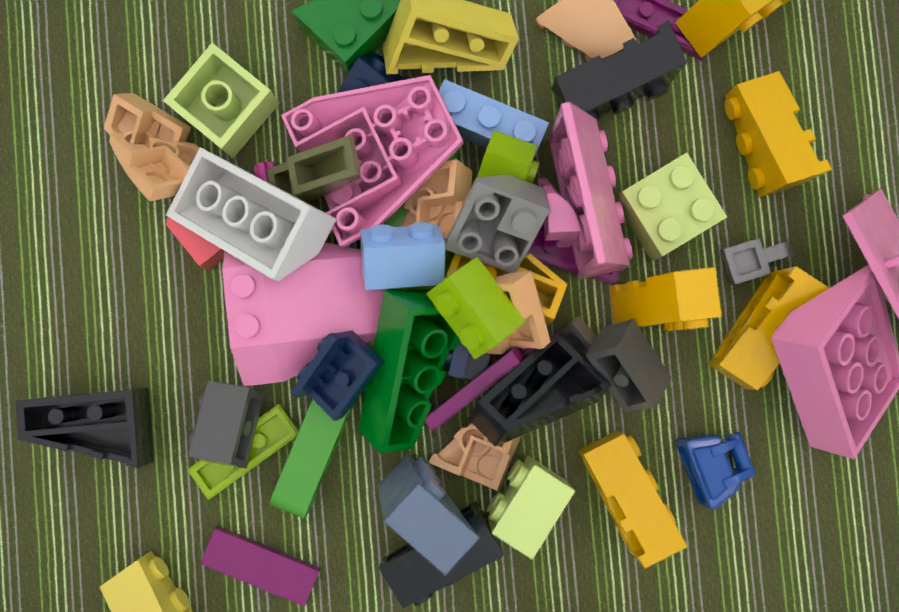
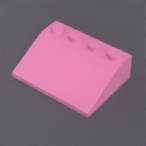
[548,102,633,279]
[771,265,899,459]

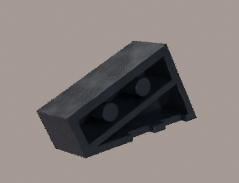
[551,20,687,121]
[468,332,612,447]
[15,388,154,468]
[379,500,504,608]

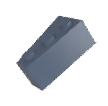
[377,453,479,575]

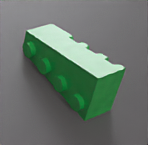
[358,289,460,454]

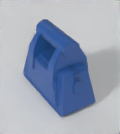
[675,432,756,510]

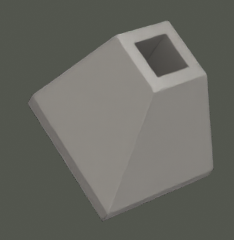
[445,174,551,273]

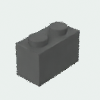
[586,319,671,413]
[188,381,264,469]

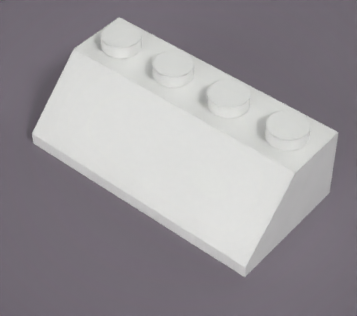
[166,147,336,281]

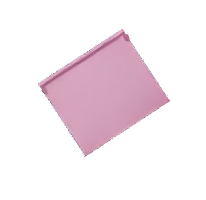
[842,189,899,319]

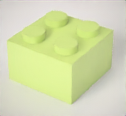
[163,43,280,159]
[615,153,727,261]
[486,455,575,560]

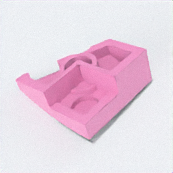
[537,178,581,247]

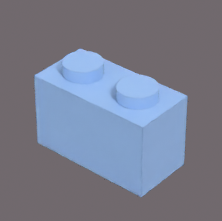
[360,222,445,290]

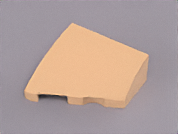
[535,0,636,60]
[104,93,191,145]
[109,133,199,201]
[401,159,472,241]
[486,270,551,354]
[429,423,521,491]

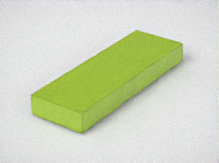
[187,403,300,500]

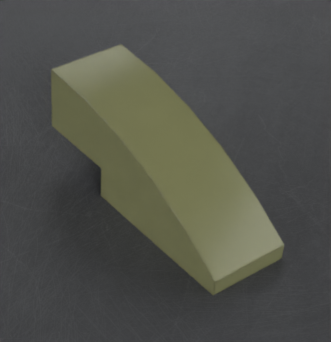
[266,135,361,202]

